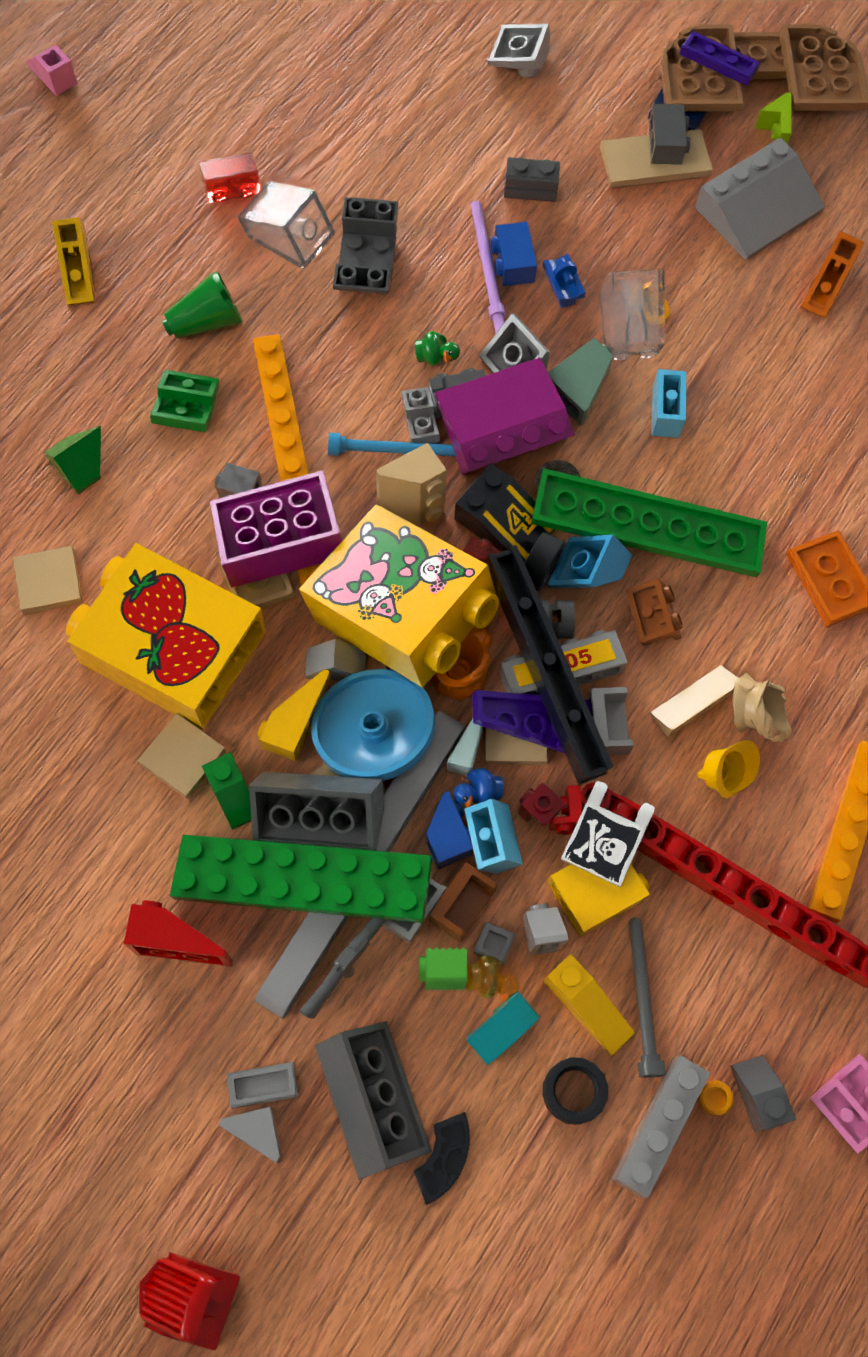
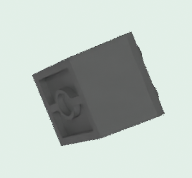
[333,197,398,294]

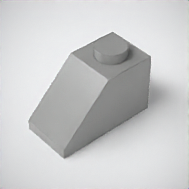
[523,904,568,956]

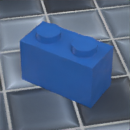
[490,222,537,286]

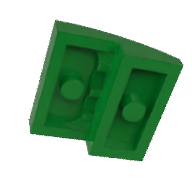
[150,370,219,432]

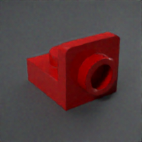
[549,785,582,835]

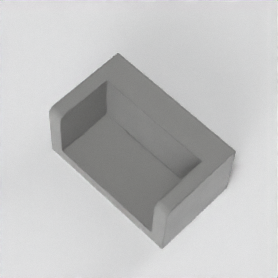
[587,687,634,755]

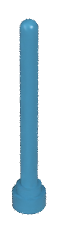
[328,432,456,456]

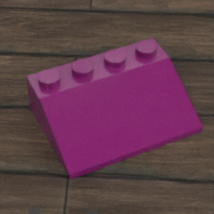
[434,357,575,475]
[210,470,342,588]

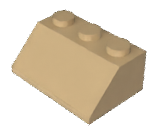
[376,443,447,525]

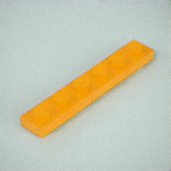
[808,740,868,923]

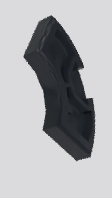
[414,1112,470,1205]

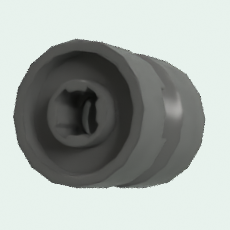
[541,600,575,639]

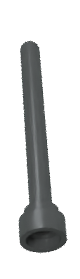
[629,917,666,1078]

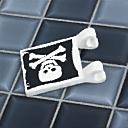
[561,781,655,887]

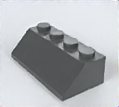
[249,772,384,851]
[315,1021,432,1180]

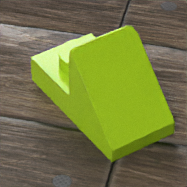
[755,92,792,144]

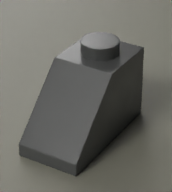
[731,1055,796,1132]

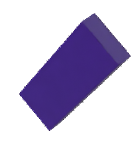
[680,31,761,86]

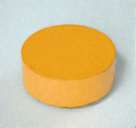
[698,1080,734,1116]

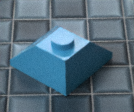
[547,535,632,588]

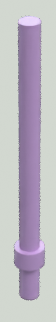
[471,201,506,334]

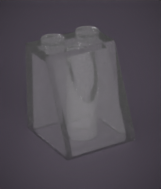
[237,181,335,269]
[599,269,665,360]

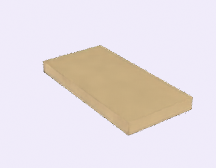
[600,129,713,188]

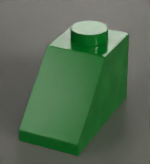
[202,752,252,830]

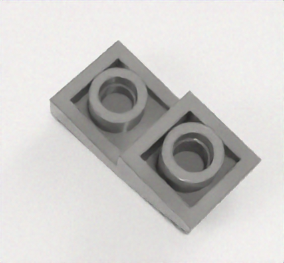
[401,387,440,444]

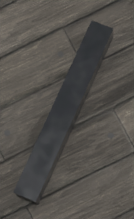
[484,545,614,785]

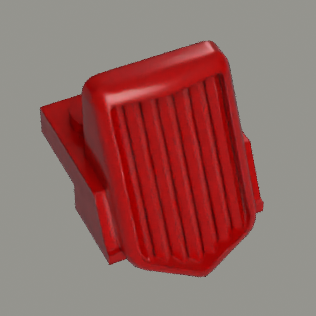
[139,1252,241,1351]

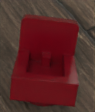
[518,782,565,826]

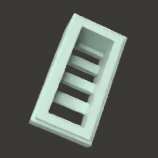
[447,718,483,776]

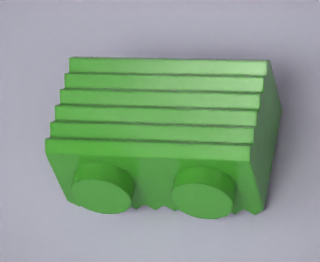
[419,947,467,990]

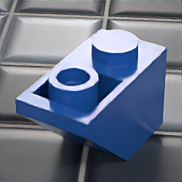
[426,791,474,870]

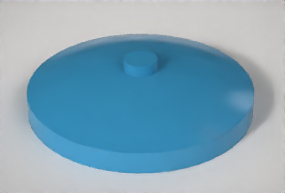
[311,669,436,781]

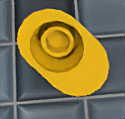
[697,740,760,799]

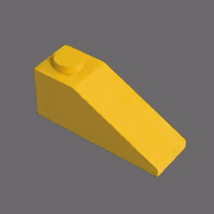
[52,217,95,305]
[257,669,332,762]
[543,954,635,1056]

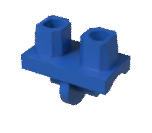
[543,254,586,308]

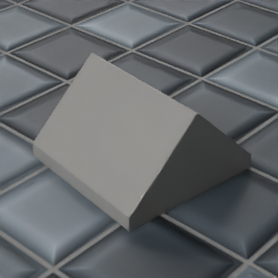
[479,313,550,373]

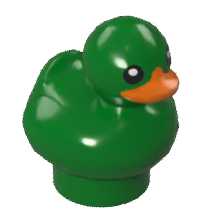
[415,331,460,366]

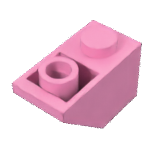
[26,45,77,96]

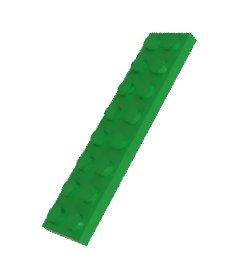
[531,468,767,578]
[169,835,433,923]

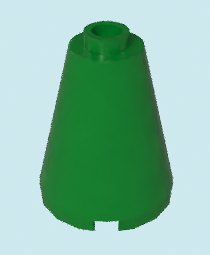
[162,271,243,339]

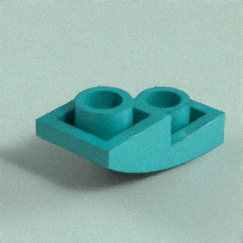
[466,991,539,1065]

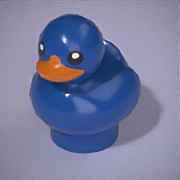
[453,768,504,808]

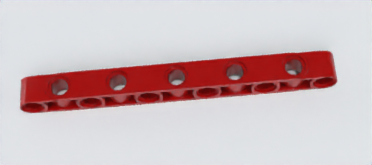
[581,782,868,988]

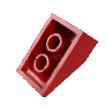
[124,900,233,967]

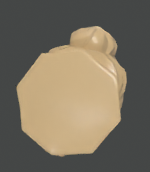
[733,673,792,742]

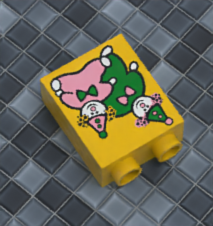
[299,504,499,688]

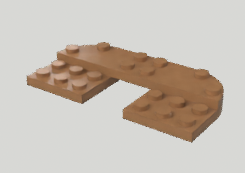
[659,24,868,111]

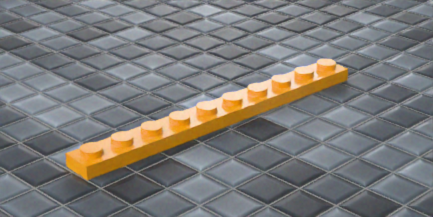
[253,334,322,586]

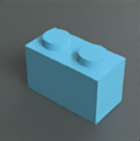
[651,369,686,438]
[464,799,523,874]

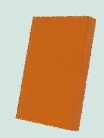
[786,530,868,627]

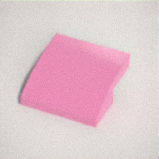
[811,1053,868,1154]

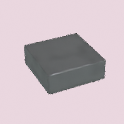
[473,922,516,966]

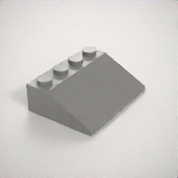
[695,138,825,260]

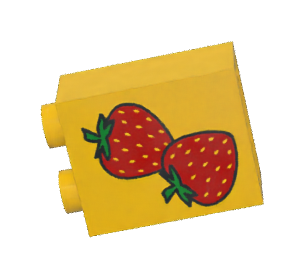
[66,543,267,730]

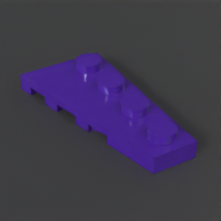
[472,690,591,753]

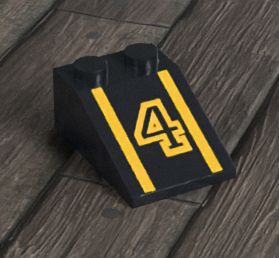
[454,463,555,564]

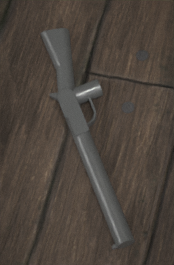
[300,918,386,1019]

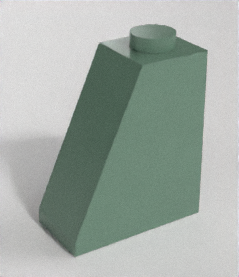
[548,337,613,426]

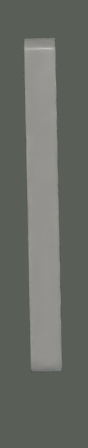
[255,711,466,1019]

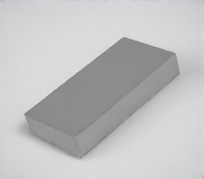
[227,1062,299,1109]

